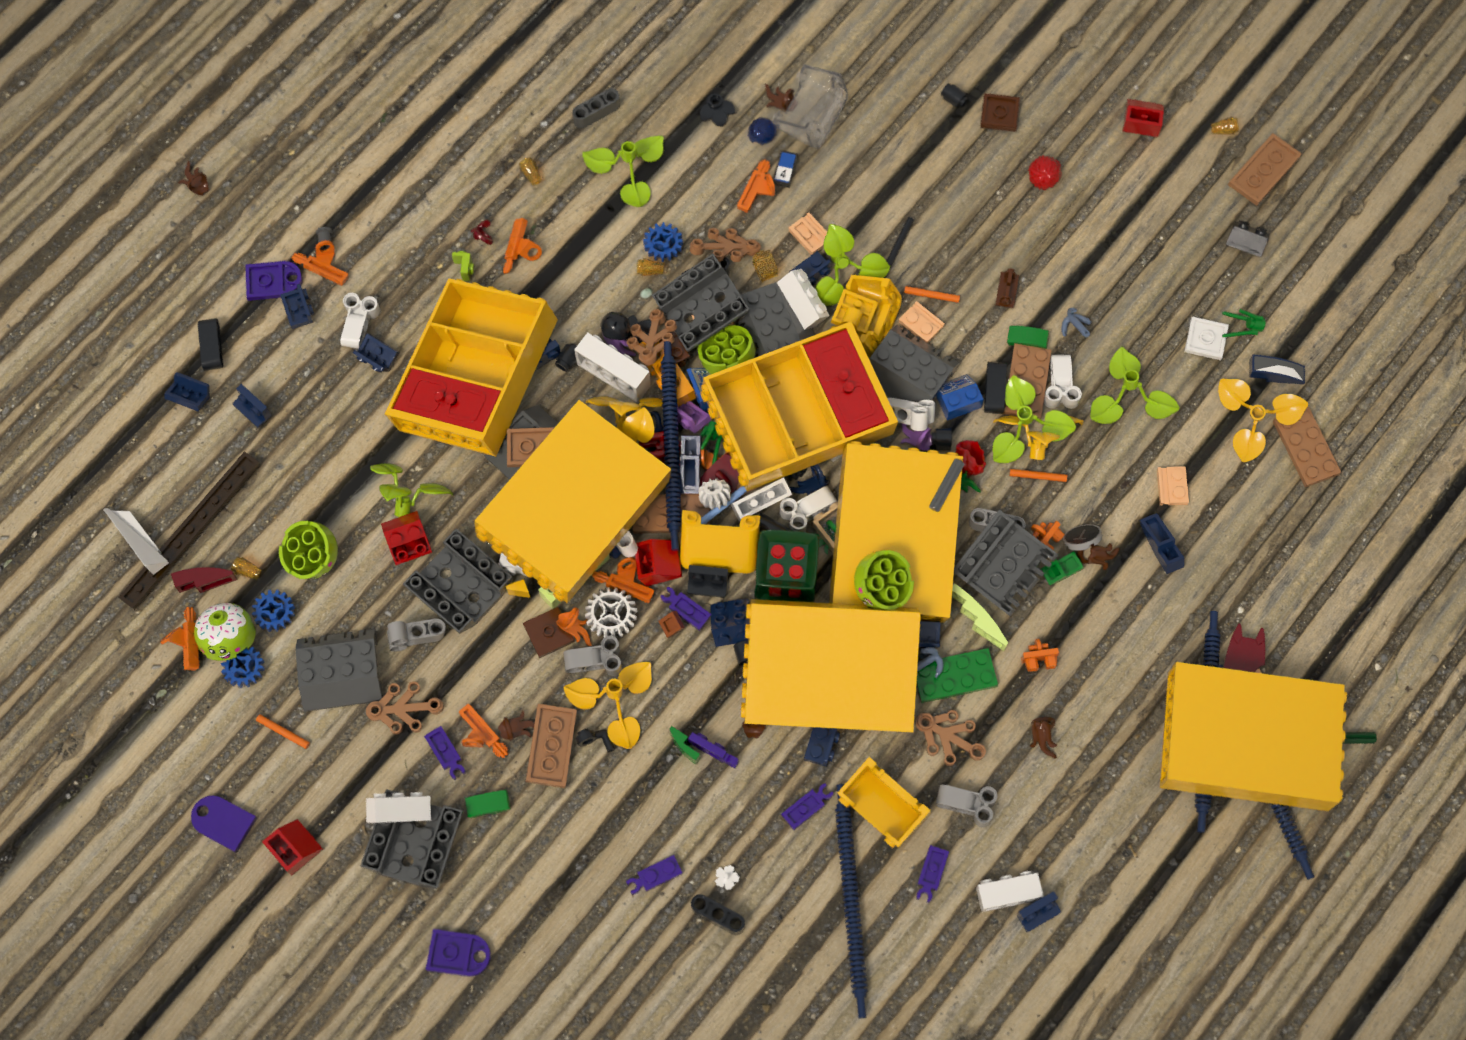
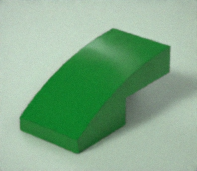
[1007,326,1049,349]
[1041,551,1084,586]
[670,726,700,765]
[465,790,510,819]

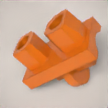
[1031,521,1065,550]
[1021,639,1059,672]

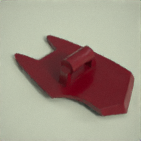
[700,453,739,494]
[1224,623,1265,673]

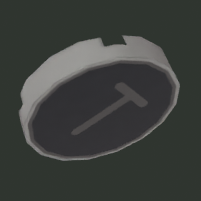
[1063,524,1103,551]

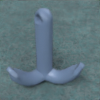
[1061,307,1091,338]
[917,647,944,678]

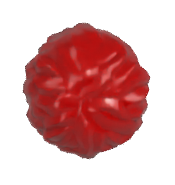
[1028,155,1061,190]
[955,440,986,476]

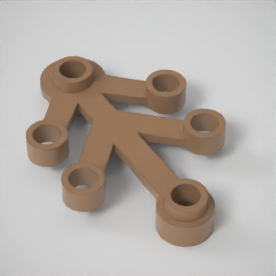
[689,228,761,262]
[627,309,677,365]
[366,681,444,735]
[915,710,986,766]

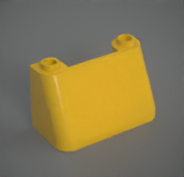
[829,275,902,357]
[680,510,760,574]
[837,757,931,848]

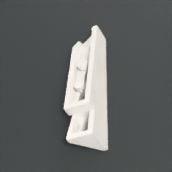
[103,508,169,575]

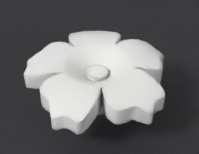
[715,865,739,890]

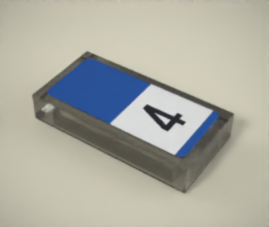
[773,150,798,188]

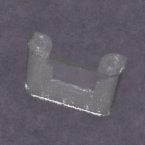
[772,64,848,149]

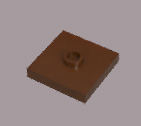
[980,93,1020,132]
[523,607,575,659]

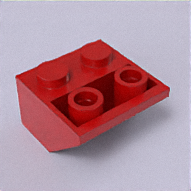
[1122,99,1164,137]
[381,511,432,565]
[635,539,682,587]
[262,819,323,876]

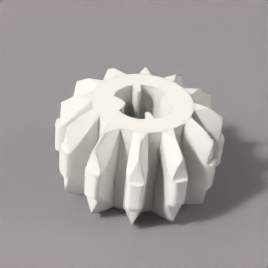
[698,478,731,510]

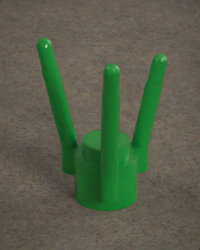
[1222,309,1266,338]
[700,421,722,466]

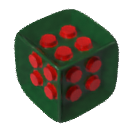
[754,530,819,602]

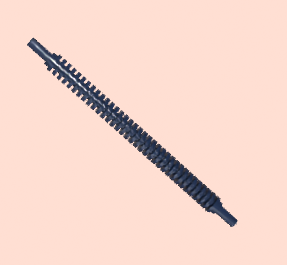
[661,341,682,551]
[1194,611,1221,833]
[1218,664,1315,880]
[835,784,868,1019]

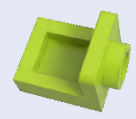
[452,251,474,281]

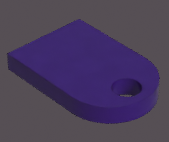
[245,261,302,301]
[191,796,257,853]
[425,929,491,977]

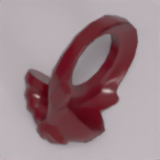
[470,220,494,245]

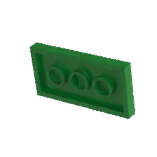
[916,648,998,703]

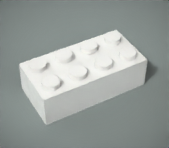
[574,332,651,403]

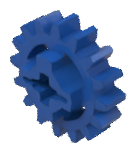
[643,222,683,262]
[252,590,295,632]
[221,647,265,688]

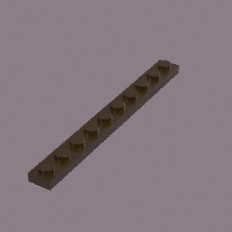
[118,451,260,610]

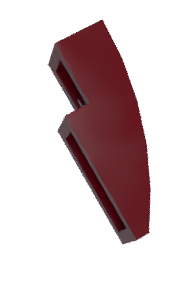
[171,567,237,593]

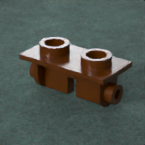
[995,268,1019,309]
[659,331,690,367]

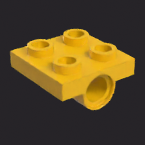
[831,289,878,335]

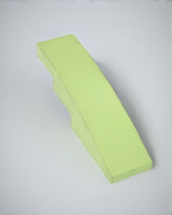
[952,583,1008,651]

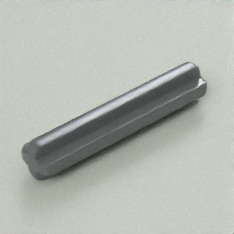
[929,459,964,512]

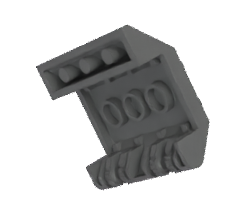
[736,282,814,358]
[869,325,960,402]
[954,509,1059,617]
[295,628,383,712]

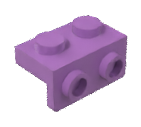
[677,401,711,434]

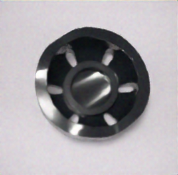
[600,312,630,340]

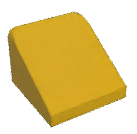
[506,579,530,598]

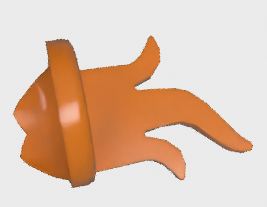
[556,607,592,647]

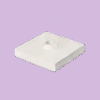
[1184,316,1229,360]

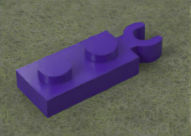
[660,587,711,631]
[424,726,466,780]
[688,732,739,769]
[781,783,834,831]
[916,845,949,903]
[626,855,683,895]

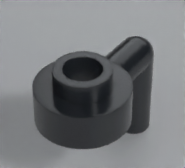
[575,728,615,752]

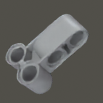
[387,619,445,652]
[563,635,623,676]
[935,785,997,827]

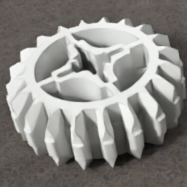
[585,587,637,638]

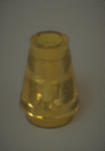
[1211,117,1239,135]
[519,157,542,186]
[637,258,664,276]
[231,557,262,580]

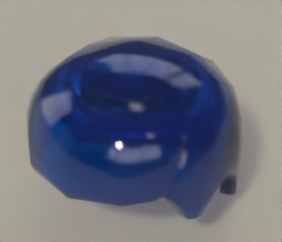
[747,118,776,145]

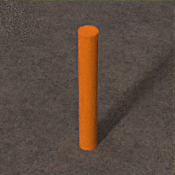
[904,286,960,303]
[1009,469,1067,482]
[256,714,310,749]

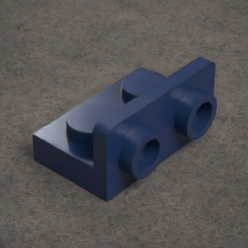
[789,251,832,286]
[232,384,272,428]
[804,727,840,767]
[1016,891,1061,932]

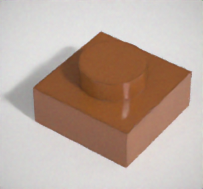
[658,611,685,638]

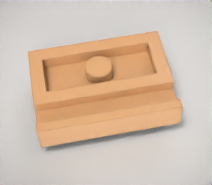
[789,213,827,255]
[899,301,945,343]
[1157,467,1189,505]

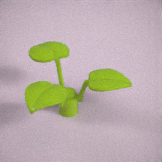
[582,136,663,207]
[815,224,890,306]
[1090,347,1179,424]
[993,375,1076,464]
[370,463,454,517]

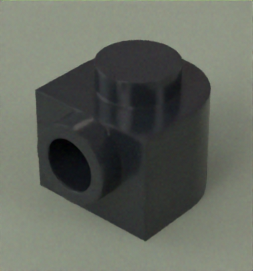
[931,428,952,450]

